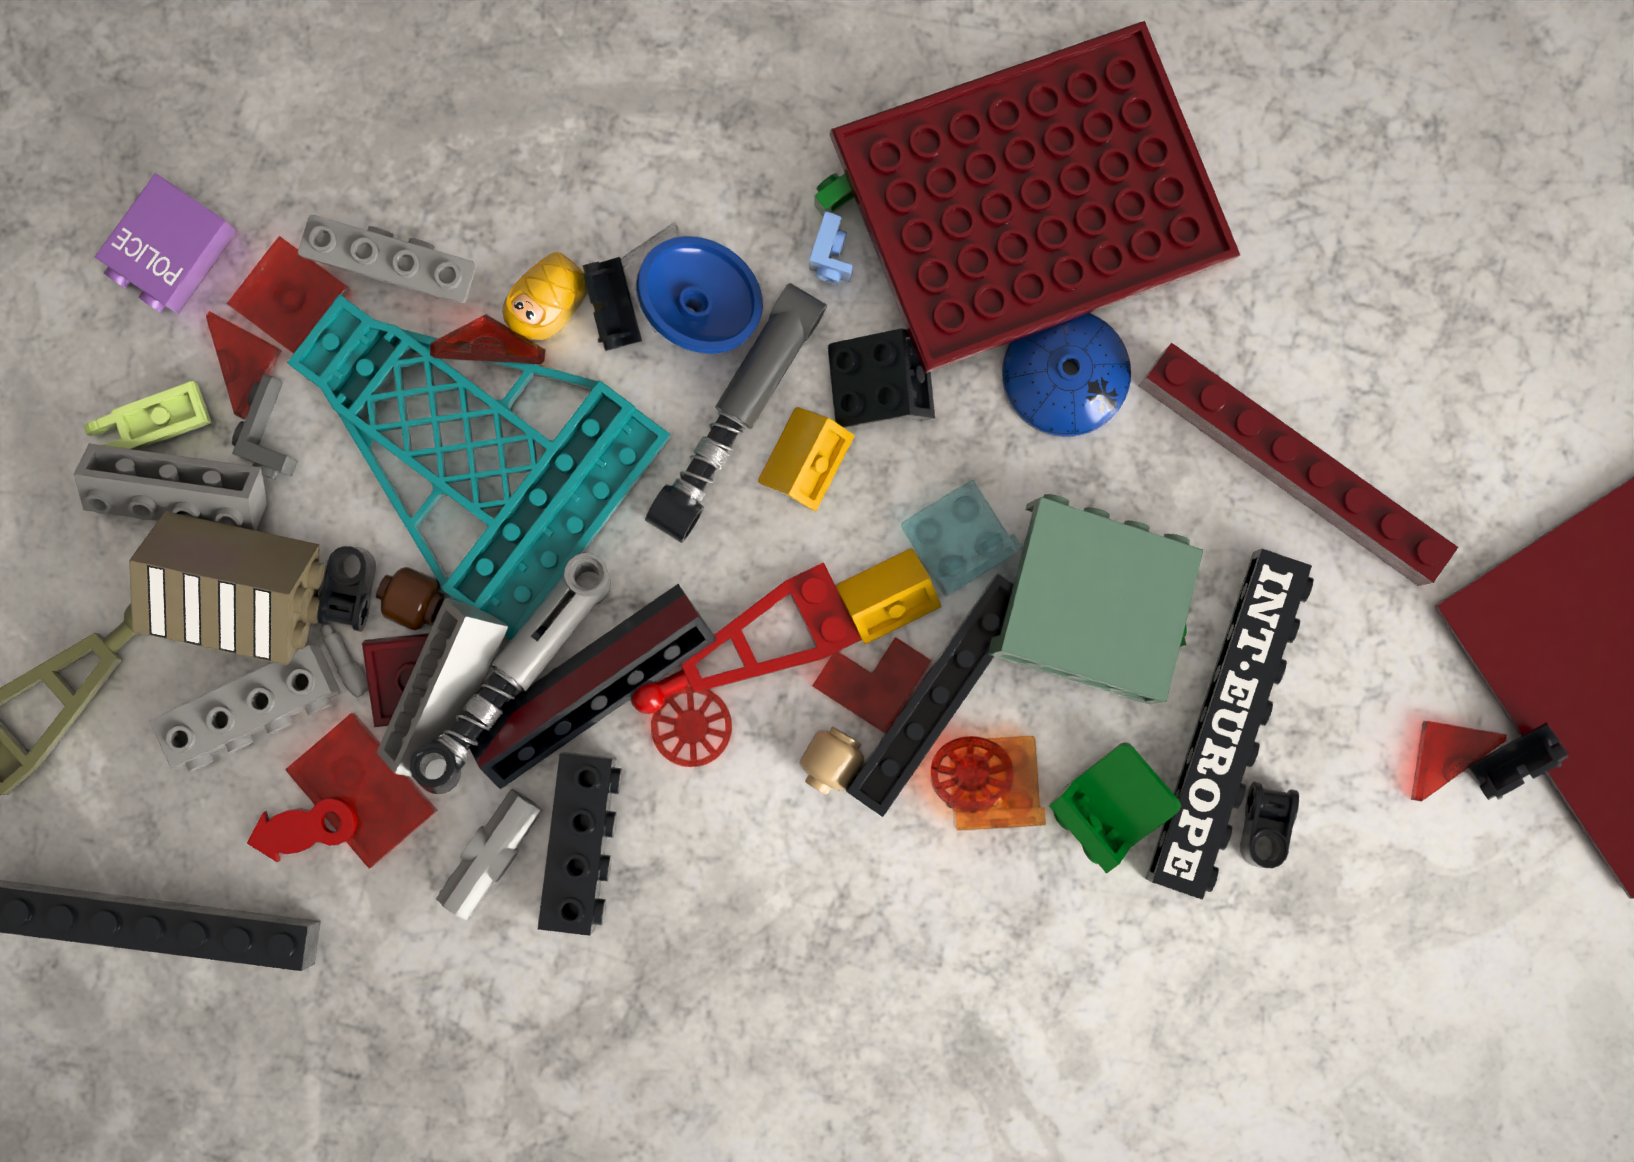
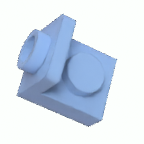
[809,211,853,284]

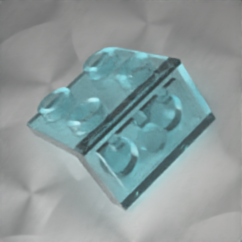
[901,480,1023,597]

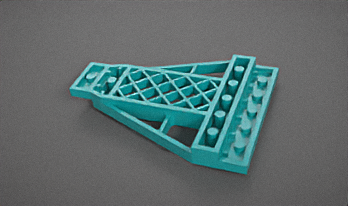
[287,294,672,640]

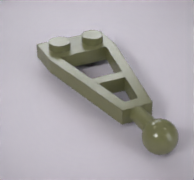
[0,604,141,795]

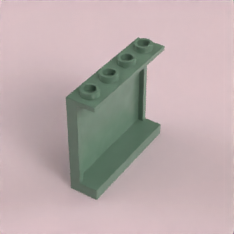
[988,494,1203,704]

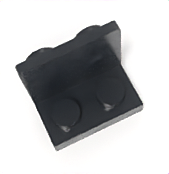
[828,328,935,428]

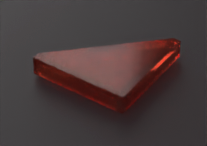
[206,311,282,419]
[430,314,546,364]
[1411,721,1507,802]

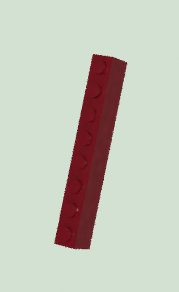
[1138,342,1459,586]

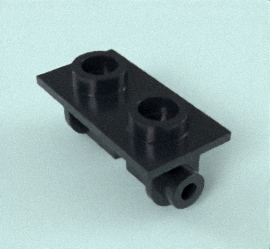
[580,257,642,351]
[1468,722,1568,800]

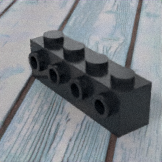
[538,752,622,936]

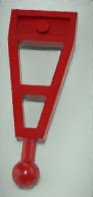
[630,562,862,714]

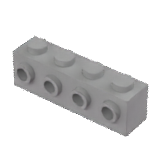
[74,443,267,531]
[149,645,341,772]

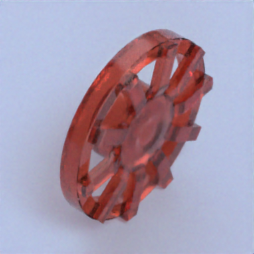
[651,686,732,767]
[930,736,1014,813]

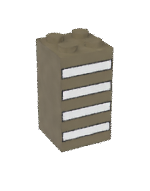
[129,511,325,665]

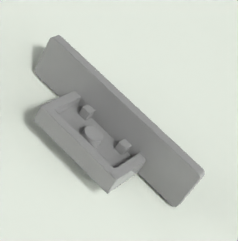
[298,215,476,304]

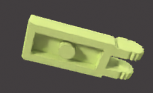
[84,381,212,450]

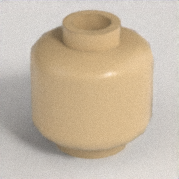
[800,727,864,795]

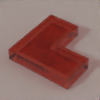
[812,637,932,733]

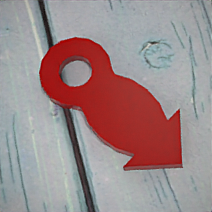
[247,797,357,862]

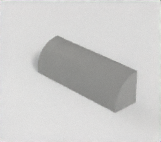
[376,598,508,779]

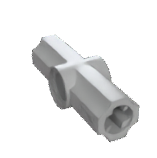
[436,789,543,920]

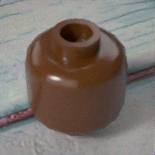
[376,567,445,631]

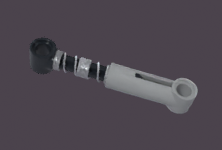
[410,553,611,794]

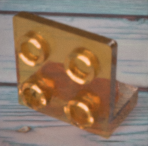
[948,736,1046,831]

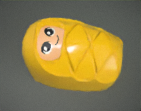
[502,252,587,340]

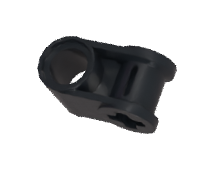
[317,546,376,632]
[1240,781,1299,868]

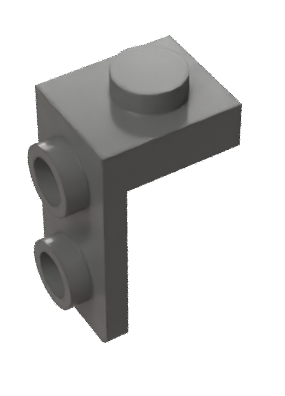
[232,373,298,480]

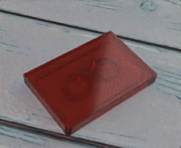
[285,713,438,869]

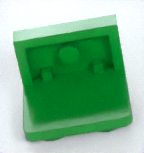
[1049,742,1181,874]

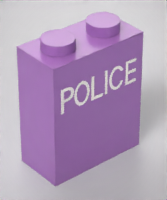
[95,173,238,314]

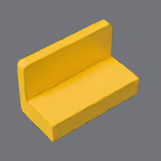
[758,407,855,512]
[836,549,942,645]

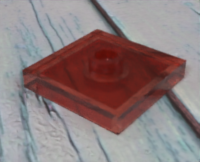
[227,236,351,354]

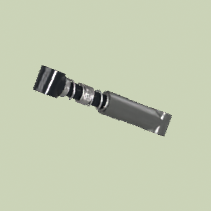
[645,283,827,543]

